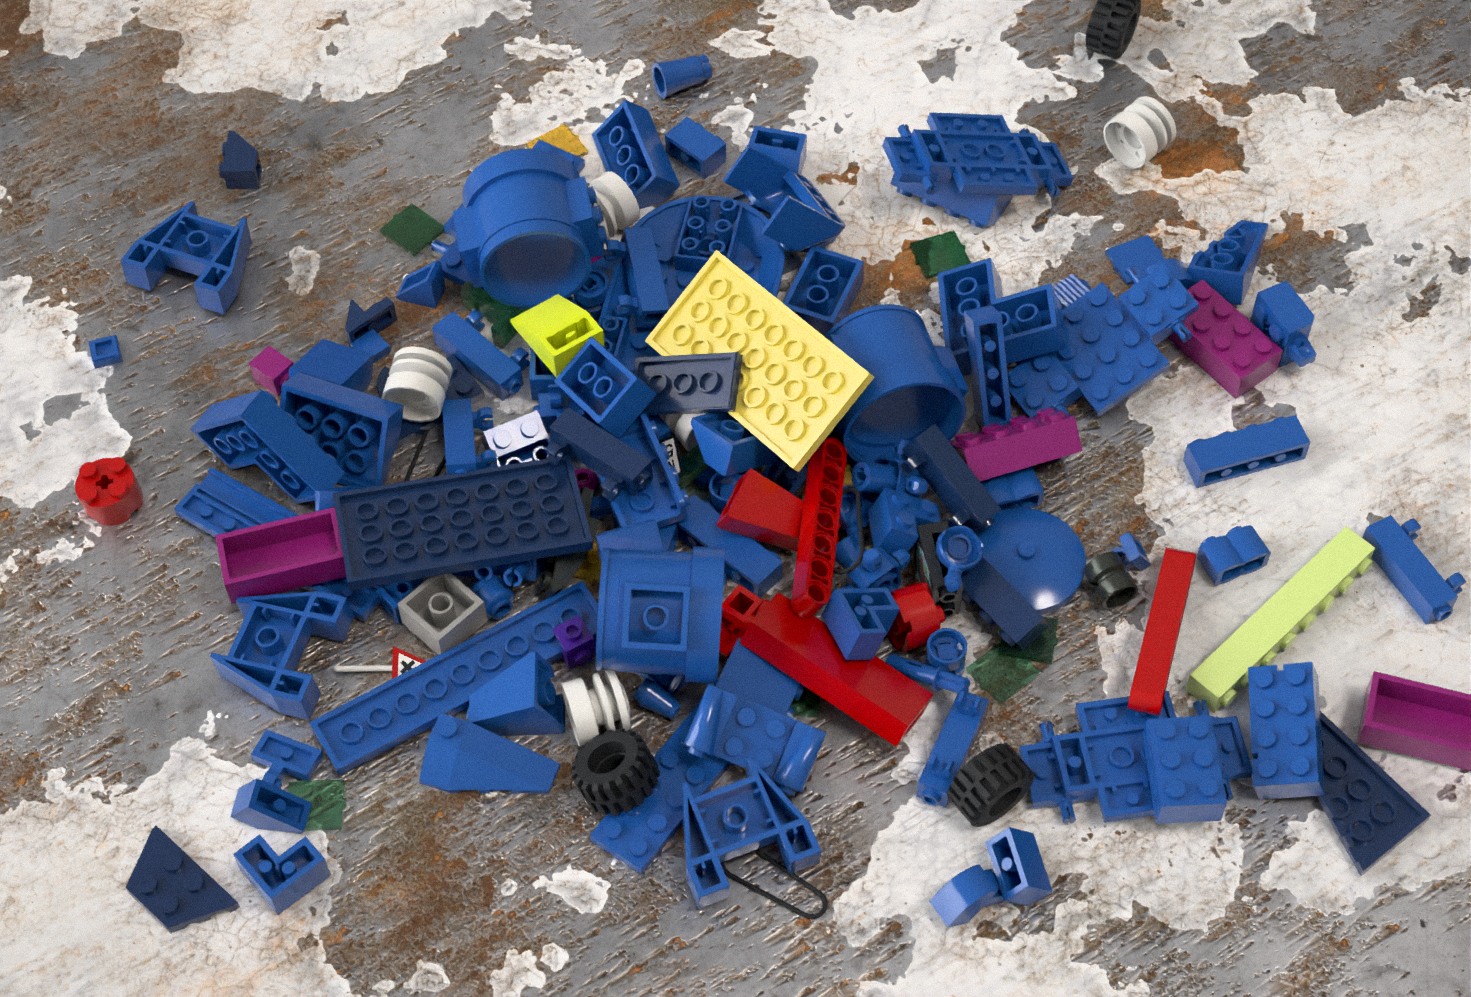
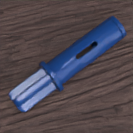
[885,653,970,694]

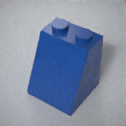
[289,339,374,393]

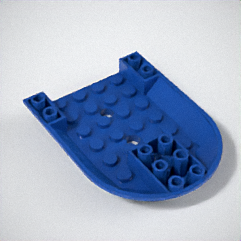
[598,195,785,372]

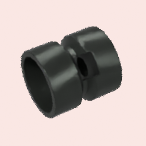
[1084,551,1139,609]

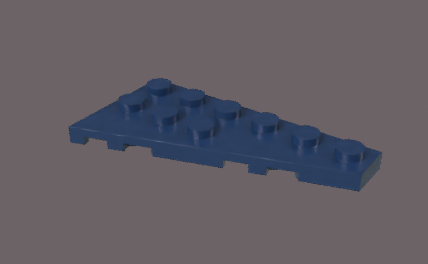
[1316,711,1431,876]

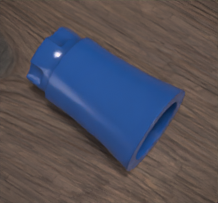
[652,54,712,98]

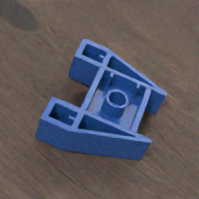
[120,201,251,314]
[210,591,355,720]
[682,758,822,909]

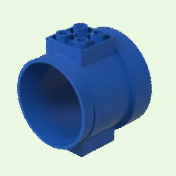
[453,148,608,308]
[824,304,969,463]
[596,546,725,684]

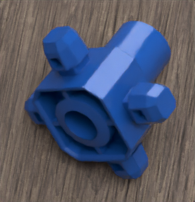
[852,439,928,500]
[835,536,910,592]

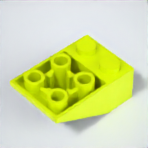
[510,294,605,378]

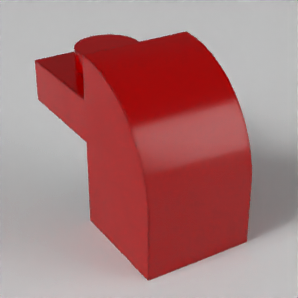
[719,584,763,660]

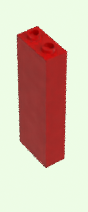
[740,592,934,747]

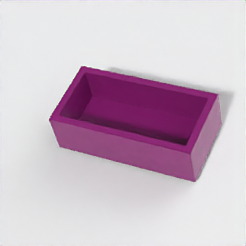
[1167,279,1283,399]
[949,408,1082,481]
[215,507,347,604]
[1357,671,1471,771]

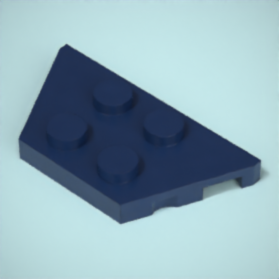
[125,825,240,933]

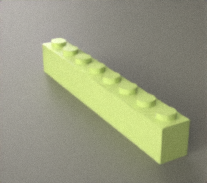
[1185,526,1375,713]

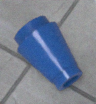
[634,678,682,720]

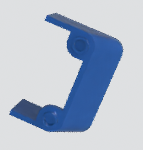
[723,145,846,252]

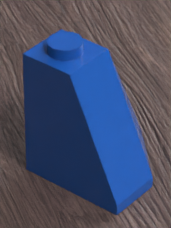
[466,651,565,736]

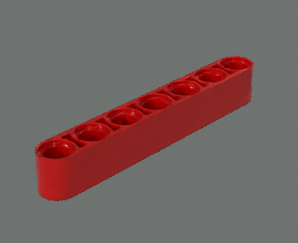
[791,438,847,619]
[1128,547,1196,716]

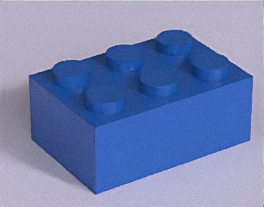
[783,246,864,336]
[554,337,657,439]
[1142,716,1227,824]

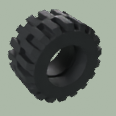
[1085,0,1141,59]
[571,729,660,815]
[947,743,1035,827]

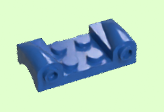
[684,684,827,796]

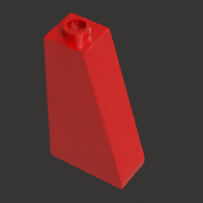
[715,468,841,552]

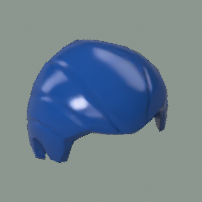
[839,486,873,541]
[936,526,984,592]

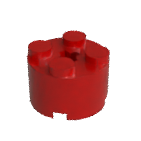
[75,457,143,526]
[887,581,945,652]

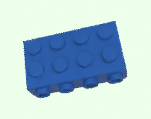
[597,413,690,528]

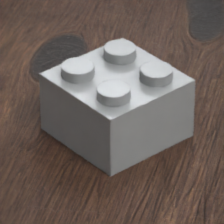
[397,573,488,655]

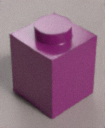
[249,345,294,397]

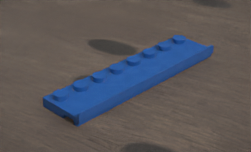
[174,467,391,622]

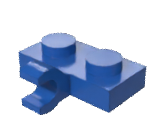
[251,729,324,789]

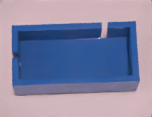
[1248,662,1325,800]

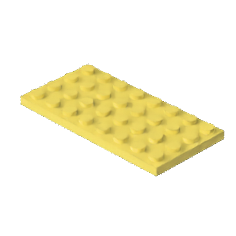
[645,250,874,472]

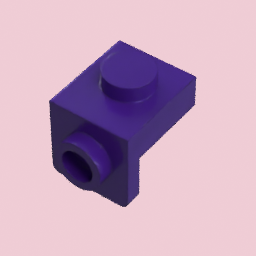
[553,616,596,670]

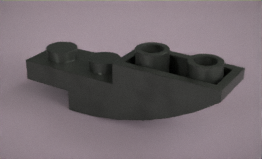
[539,486,600,601]

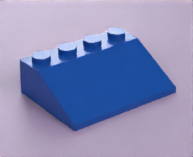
[280,372,404,487]

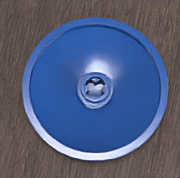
[974,508,1086,615]

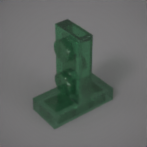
[460,281,531,350]

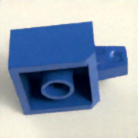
[1250,280,1317,368]

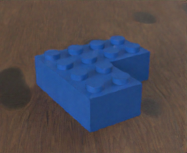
[937,258,1067,377]
[190,390,345,504]

